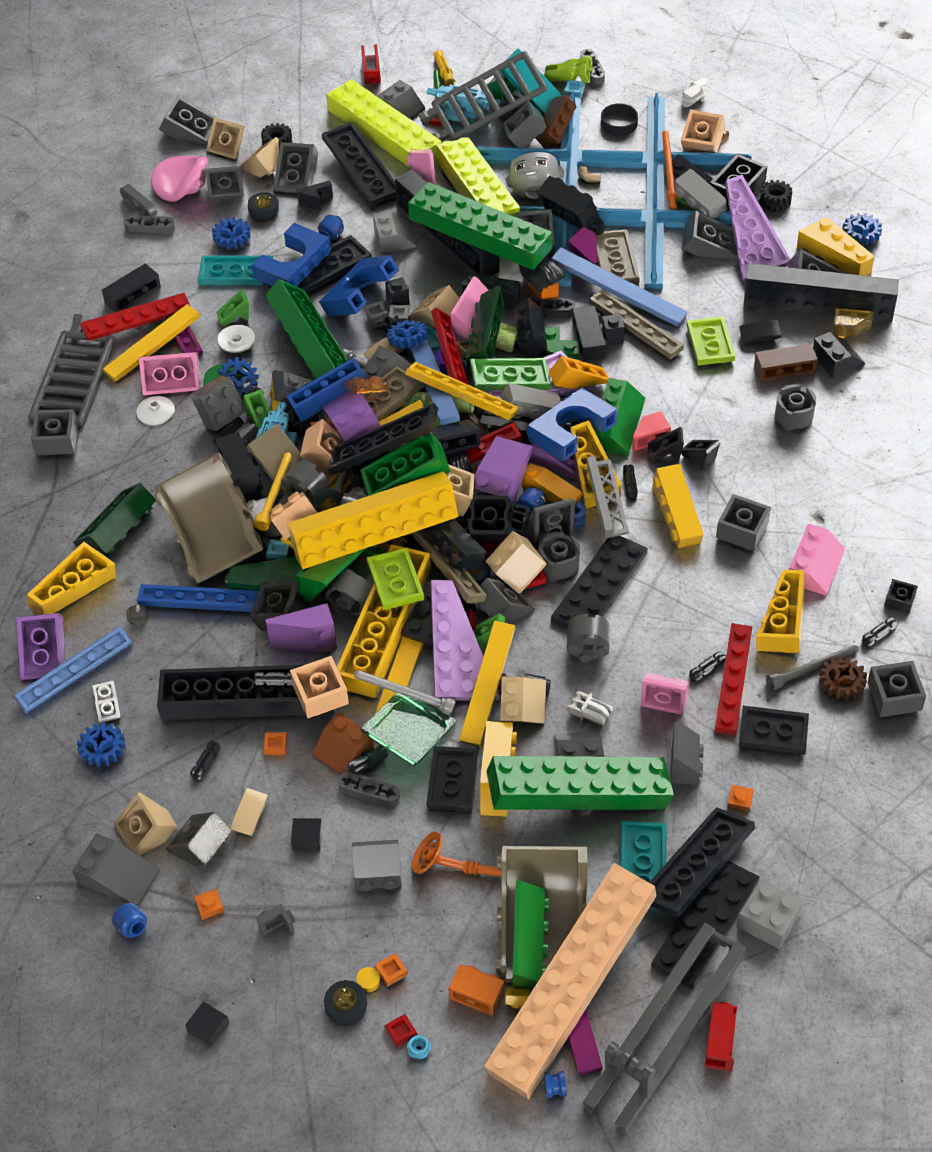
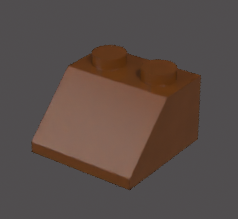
[312,712,374,775]

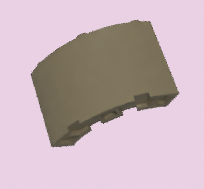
[154,452,263,583]
[496,846,588,983]

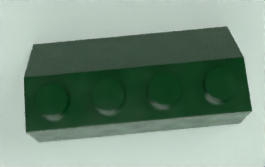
[463,286,505,369]
[73,482,156,555]

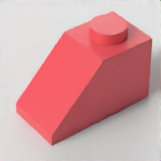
[632,411,671,451]

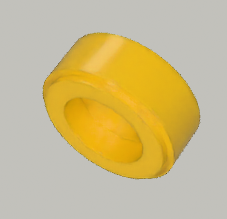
[356,967,381,992]

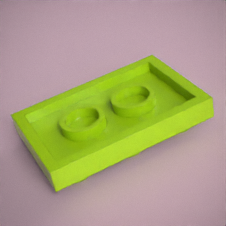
[686,316,736,365]
[367,548,424,610]

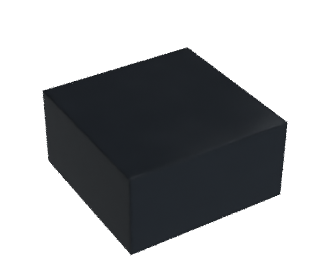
[884,579,918,613]
[291,818,322,850]
[185,1001,229,1046]

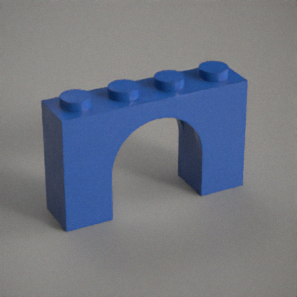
[252,223,331,287]
[319,255,399,317]
[528,388,617,462]

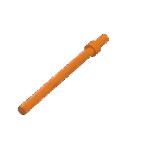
[662,131,678,210]

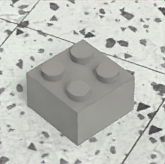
[737,878,804,949]

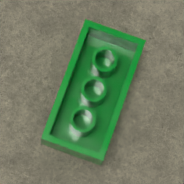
[361,432,450,496]

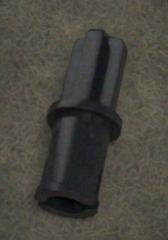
[348,745,388,774]

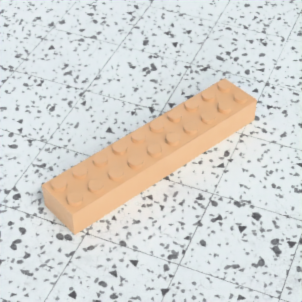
[484,863,657,1100]

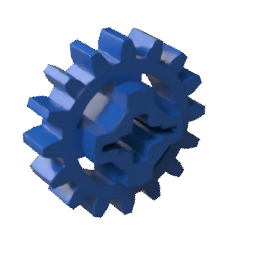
[842,213,882,245]
[212,217,251,249]
[387,320,428,349]
[218,357,259,398]
[77,722,126,768]

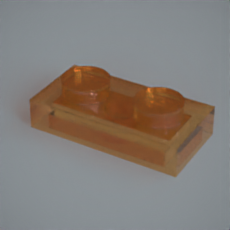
[345,376,389,394]

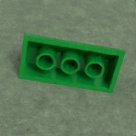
[593,378,646,456]
[292,548,367,603]
[512,880,549,989]

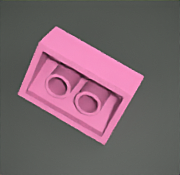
[451,277,489,341]
[139,352,200,396]
[789,523,845,596]

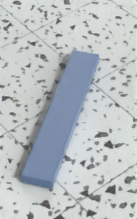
[13,626,133,714]

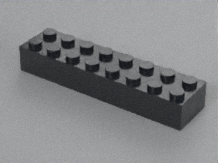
[395,170,500,276]
[743,263,899,322]
[157,665,334,720]

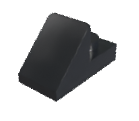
[297,180,333,211]
[648,427,684,462]
[681,440,720,470]

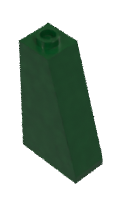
[225,557,309,601]

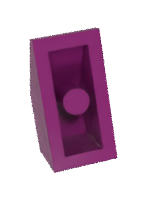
[568,227,597,265]

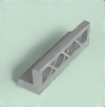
[587,456,629,538]

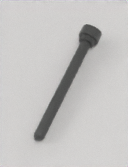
[766,645,859,691]

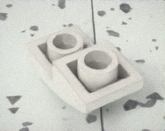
[92,681,121,723]

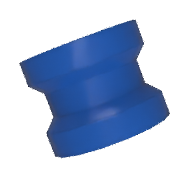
[574,502,586,528]
[544,1071,567,1098]

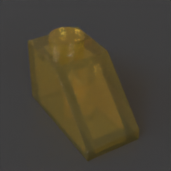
[833,308,874,339]

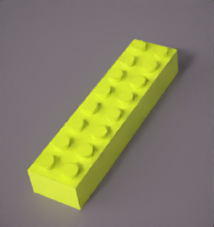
[326,79,442,169]
[436,138,520,217]

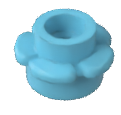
[407,1035,431,1059]

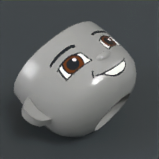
[506,152,564,200]

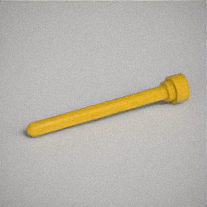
[253,453,292,531]

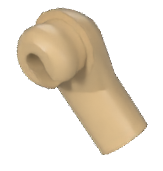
[577,166,601,183]

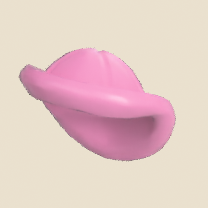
[151,156,208,202]

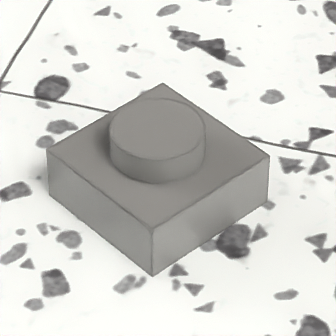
[389,305,409,324]

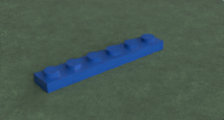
[137,584,264,612]

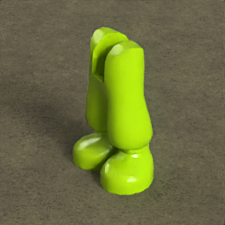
[544,55,593,83]

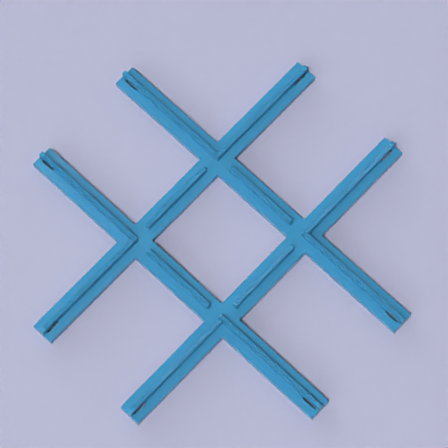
[476,90,752,289]

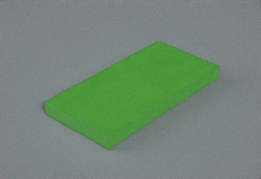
[470,358,551,391]

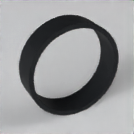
[601,103,638,135]

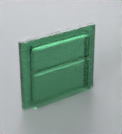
[361,693,456,766]

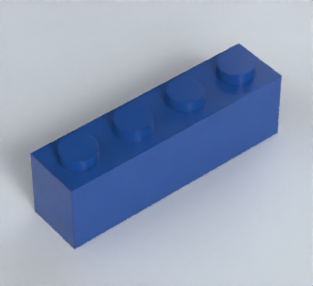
[287,358,369,422]

